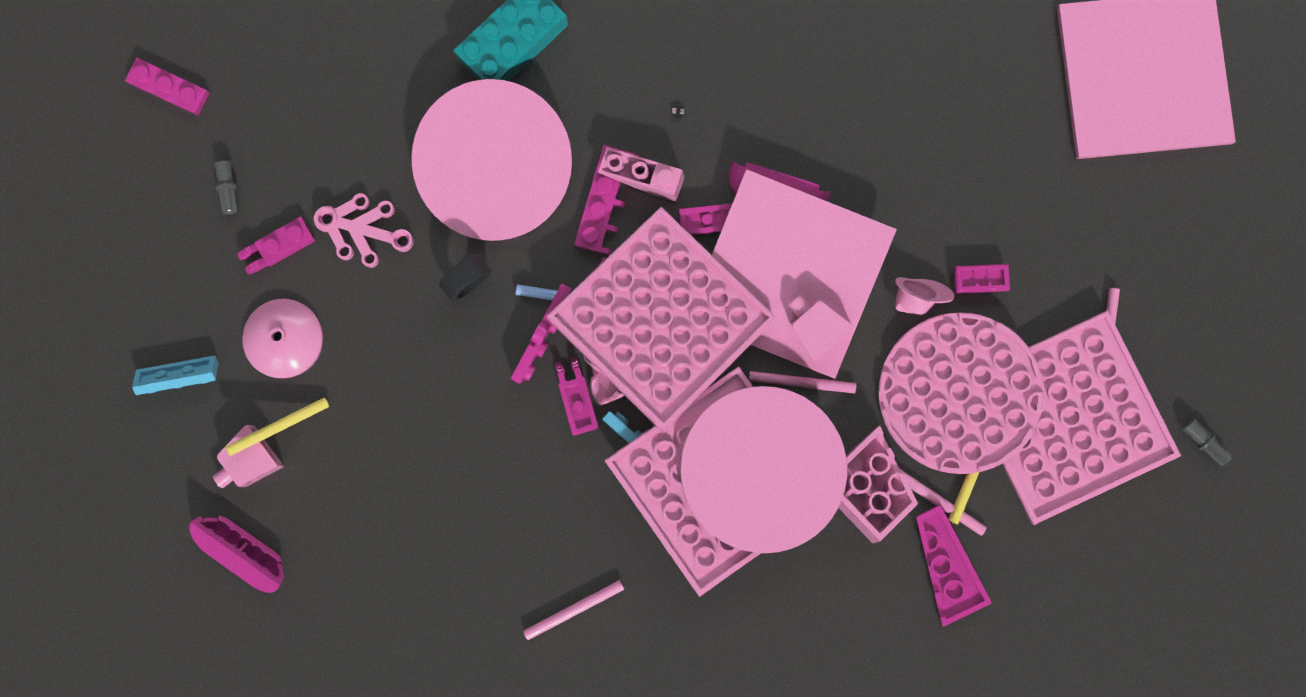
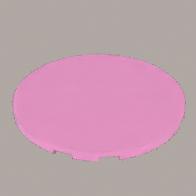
[412,79,572,241]
[878,312,1044,474]
[681,386,847,553]

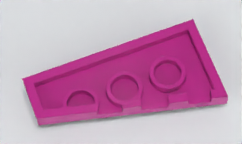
[916,505,992,627]

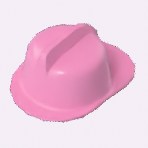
[895,277,954,315]

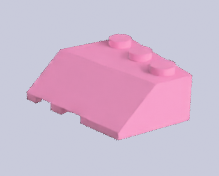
[838,425,918,543]

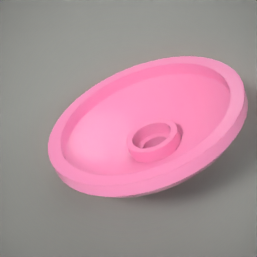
[242,299,323,378]

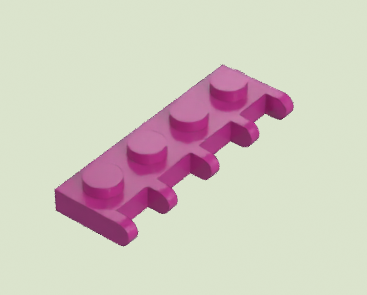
[574,145,639,256]

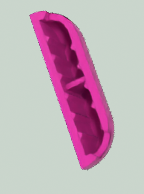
[728,162,831,202]
[189,516,284,593]

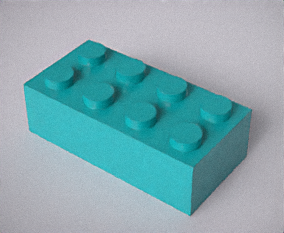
[453,0,568,81]

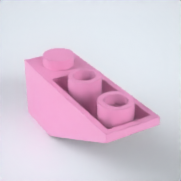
[598,147,684,202]

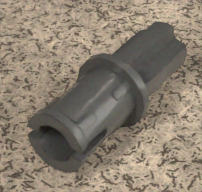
[214,161,238,215]
[1182,418,1232,466]

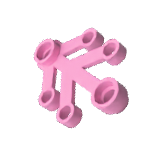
[314,193,414,268]

